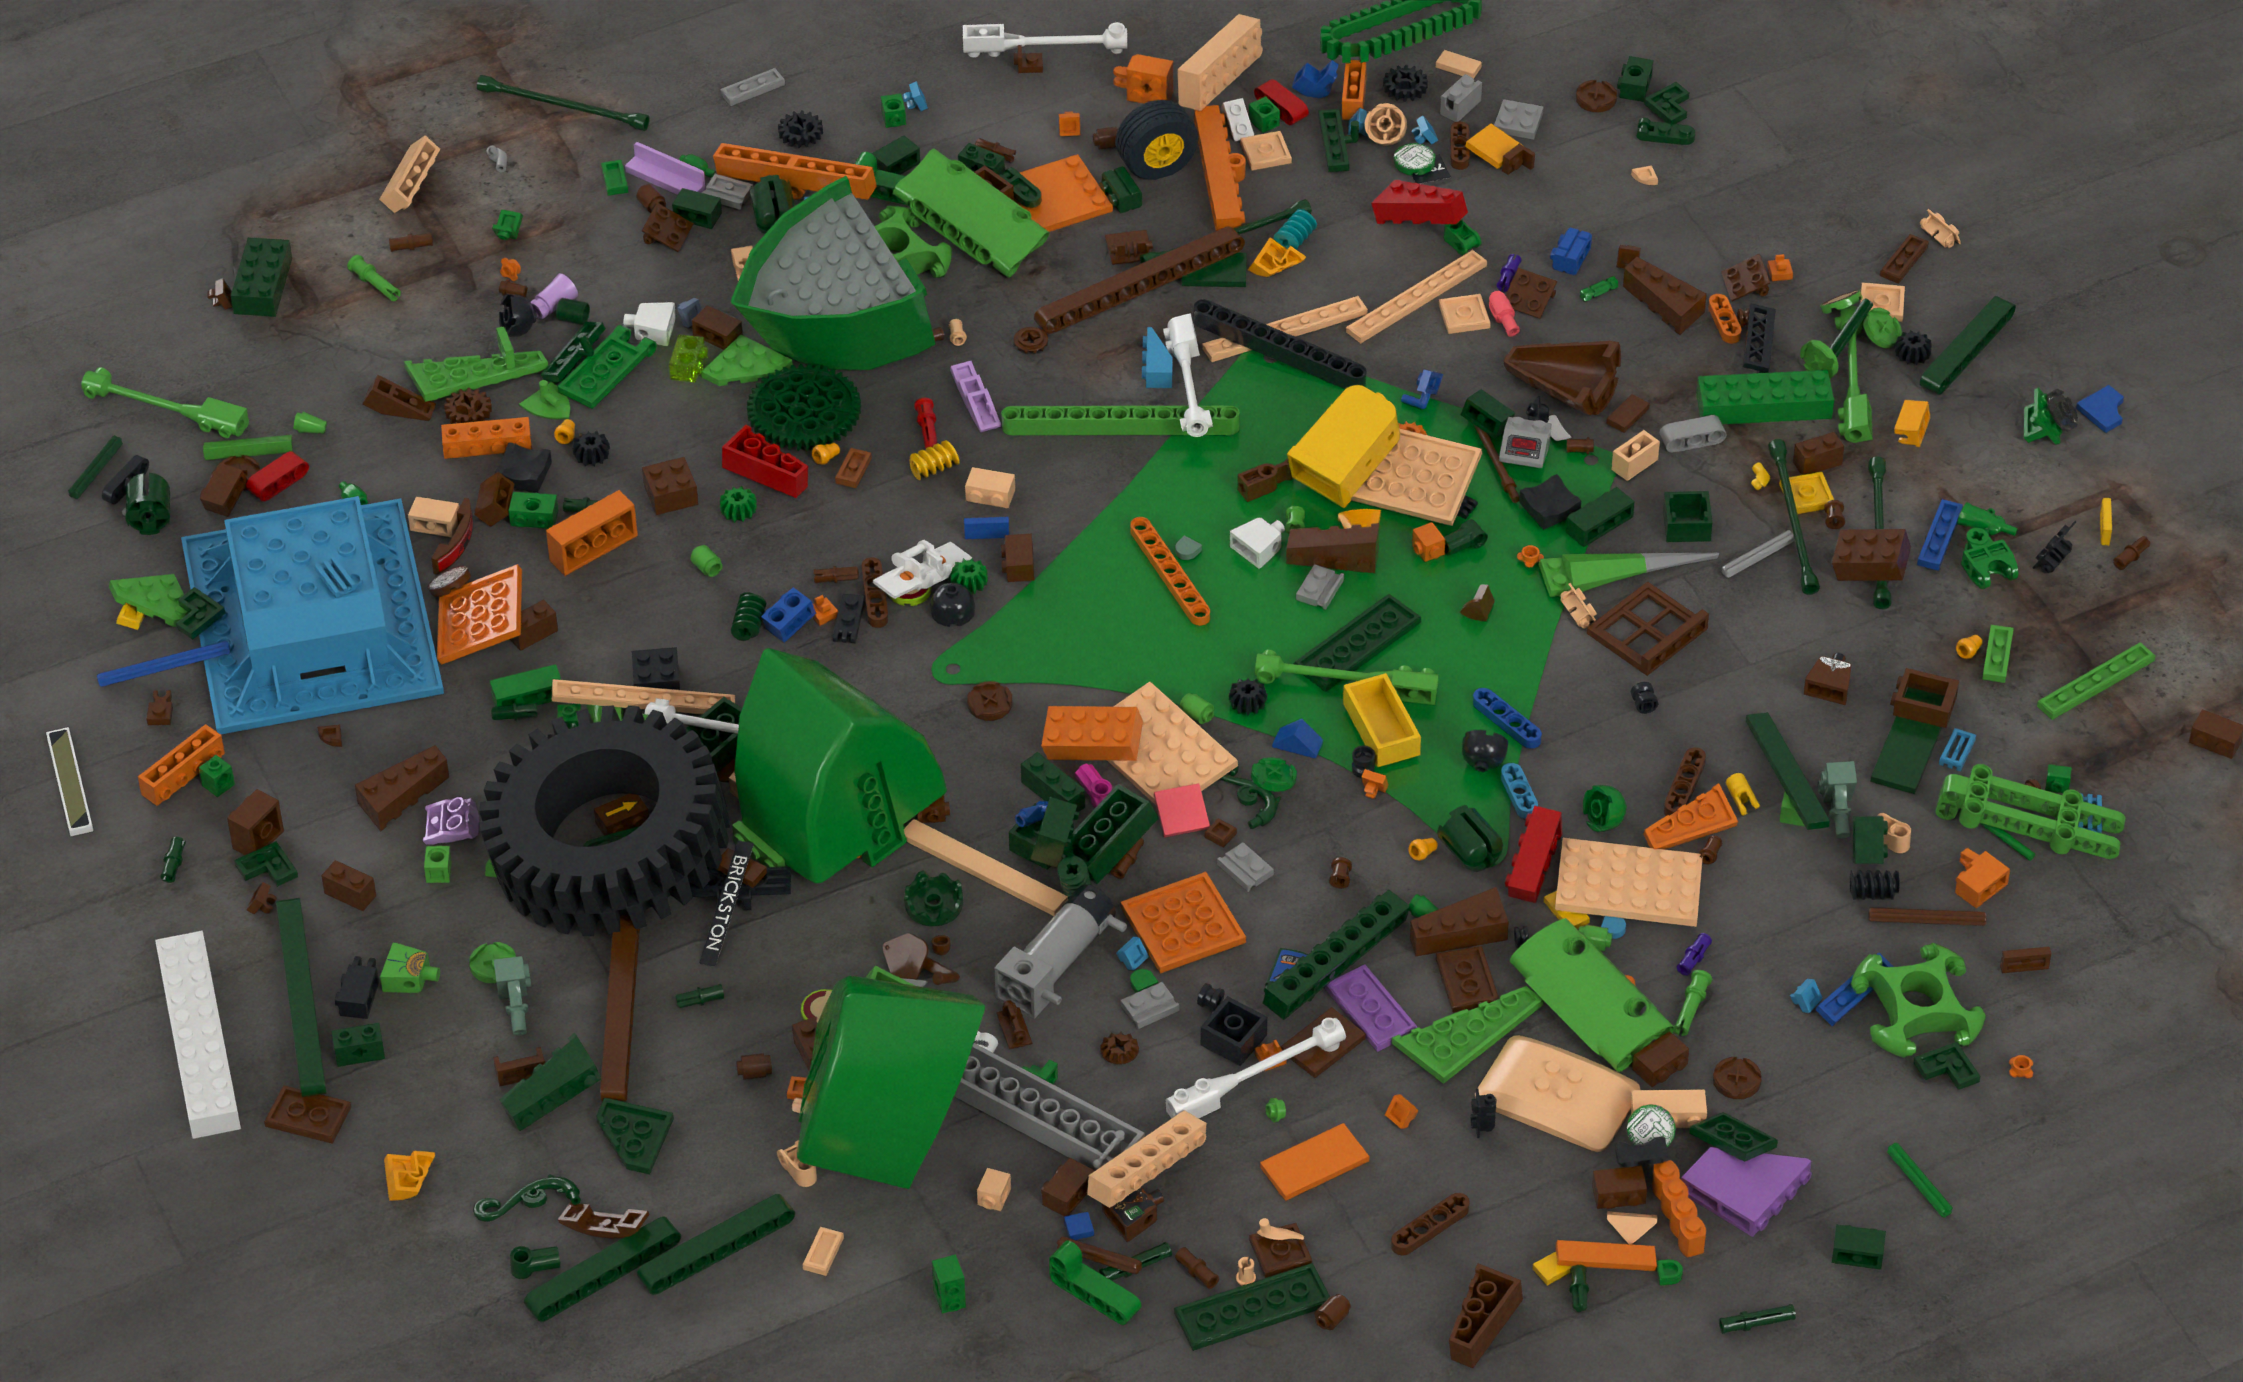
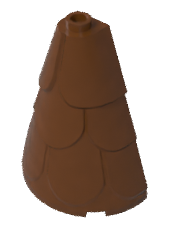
[1504,341,1621,416]

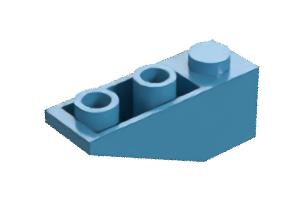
[1142,327,1173,388]

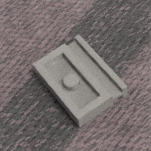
[702,174,753,210]
[1296,564,1344,610]
[1217,842,1274,892]
[1121,982,1179,1029]

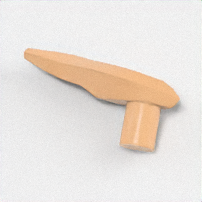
[1257,1218,1304,1240]

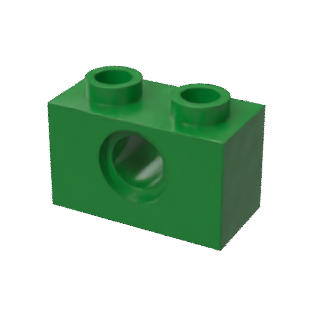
[509,492,559,529]
[932,1254,966,1314]

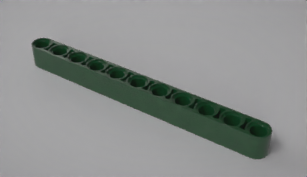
[276,898,327,1097]

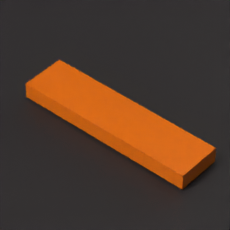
[1556,1240,1657,1271]

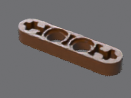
[861,557,888,628]
[1664,747,1706,816]
[1391,1193,1470,1256]

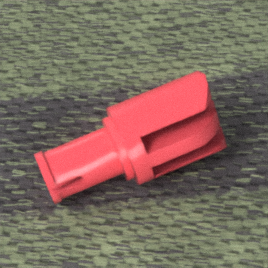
[1489,291,1520,337]

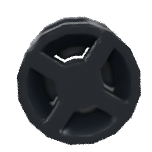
[1197,983,1225,1011]

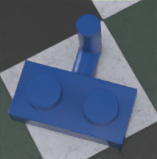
[1401,369,1443,409]

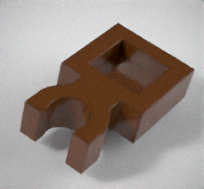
[147,690,173,725]

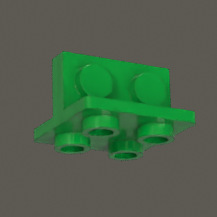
[2024,387,2062,445]

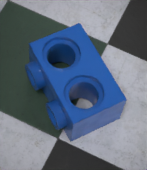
[761,587,816,643]

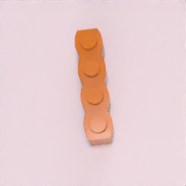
[1652,1160,1706,1258]

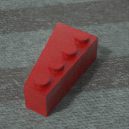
[1371,180,1468,224]
[722,425,808,498]
[1505,805,1563,903]

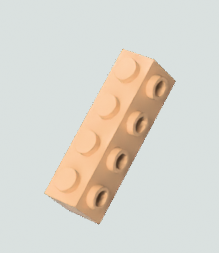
[379,136,440,213]

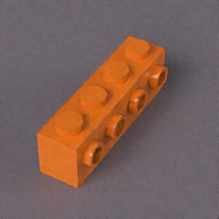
[441,417,532,459]
[138,724,225,806]

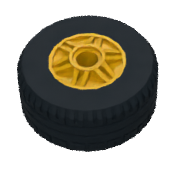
[1115,100,1199,180]

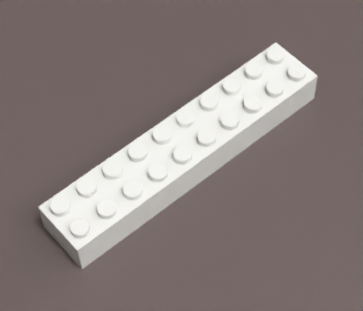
[155,931,241,1139]

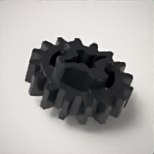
[1383,65,1428,102]
[778,110,823,148]

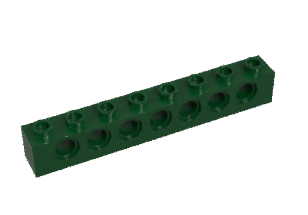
[1263,890,1410,1020]

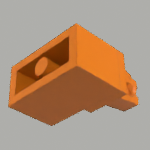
[1955,848,2010,908]

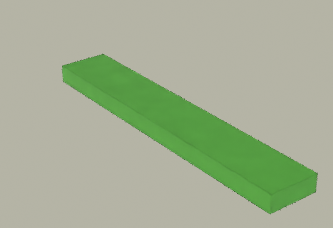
[2037,642,2156,720]

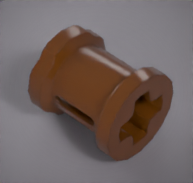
[1824,500,1845,529]
[1329,857,1352,889]

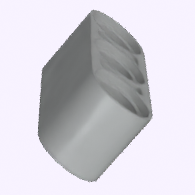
[1659,415,1727,453]

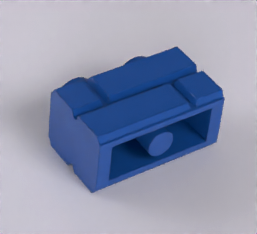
[1550,227,1592,275]

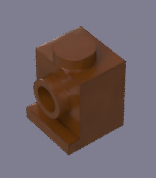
[917,795,950,823]

